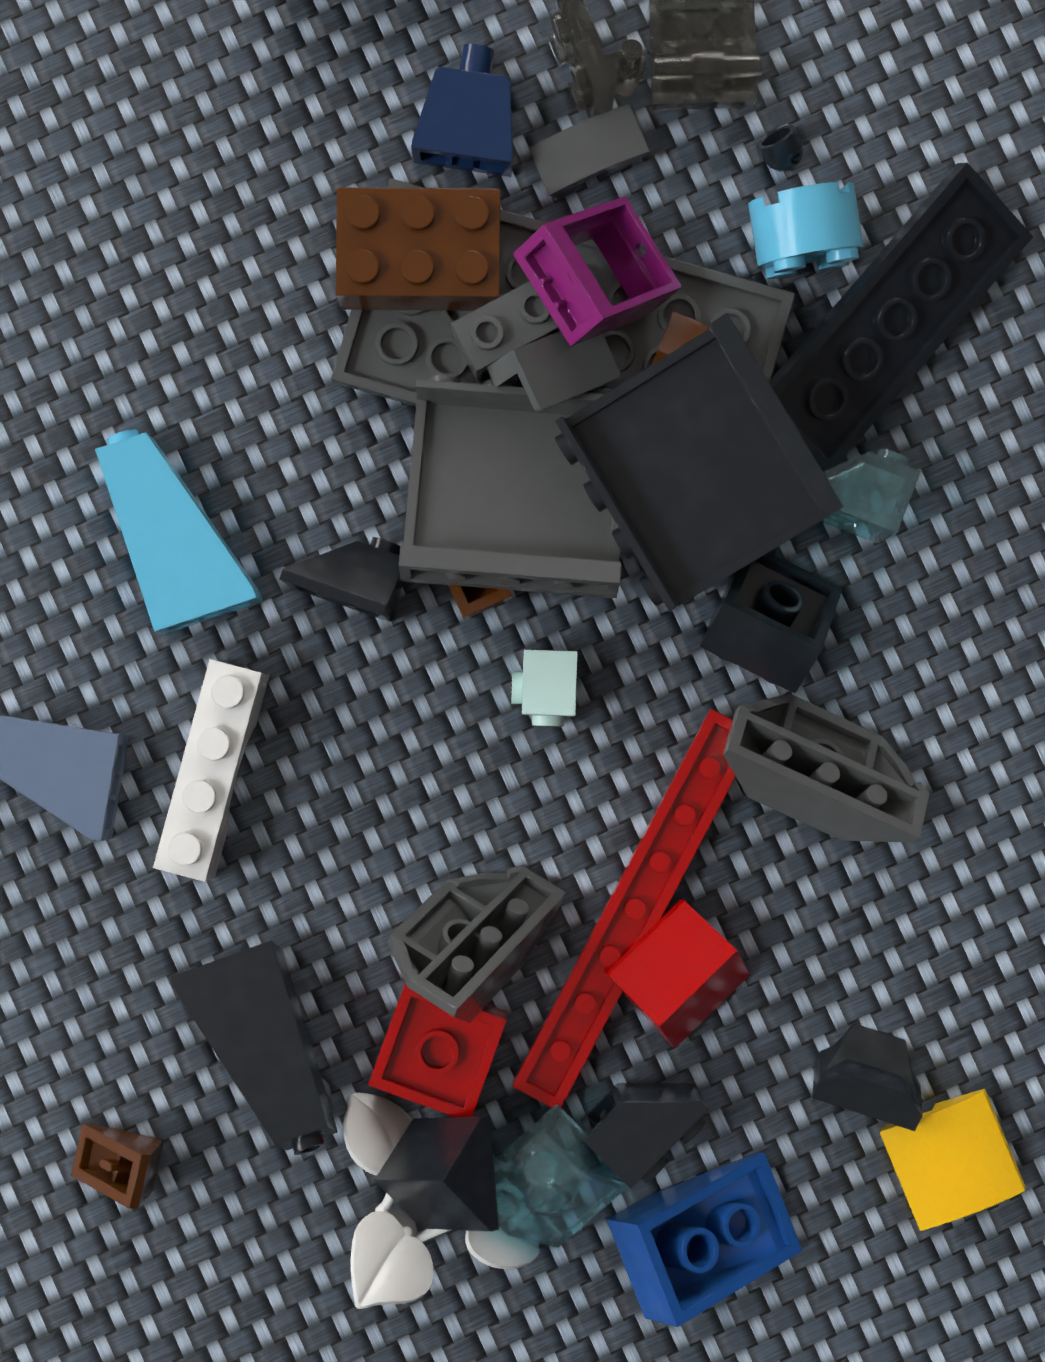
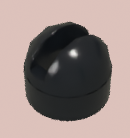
[757,125,804,172]

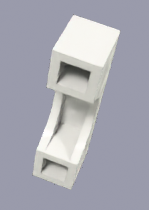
[153,659,270,882]

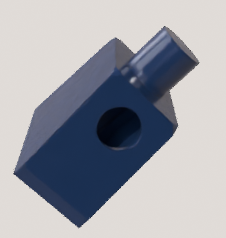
[411,44,512,177]

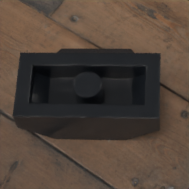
[812,1024,923,1131]

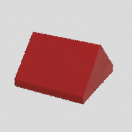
[605,899,750,1049]

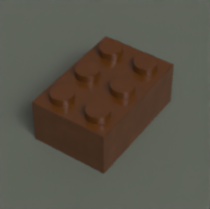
[336,187,501,311]

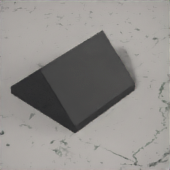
[375,1116,499,1231]

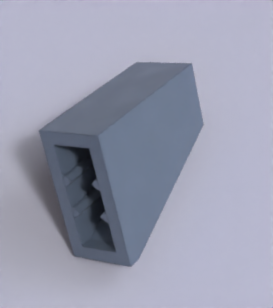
[0,715,129,841]

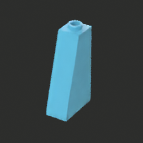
[95,429,263,634]

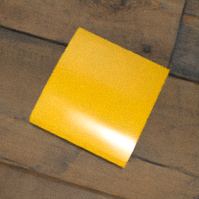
[879,1088,1026,1231]

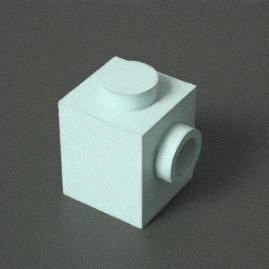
[511,650,577,727]

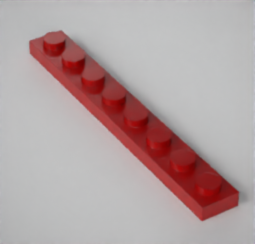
[512,709,736,1111]

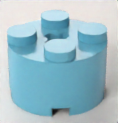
[748,182,864,279]

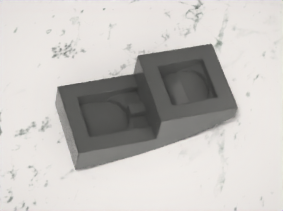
[529,104,652,198]

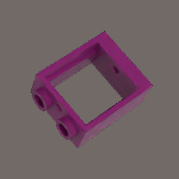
[513,196,682,347]

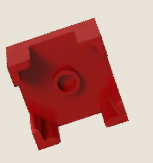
[368,983,507,1117]

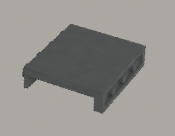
[399,375,621,598]

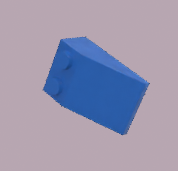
[606,1152,803,1327]

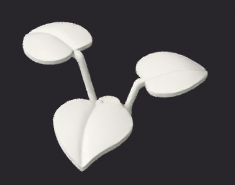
[343,1093,540,1309]

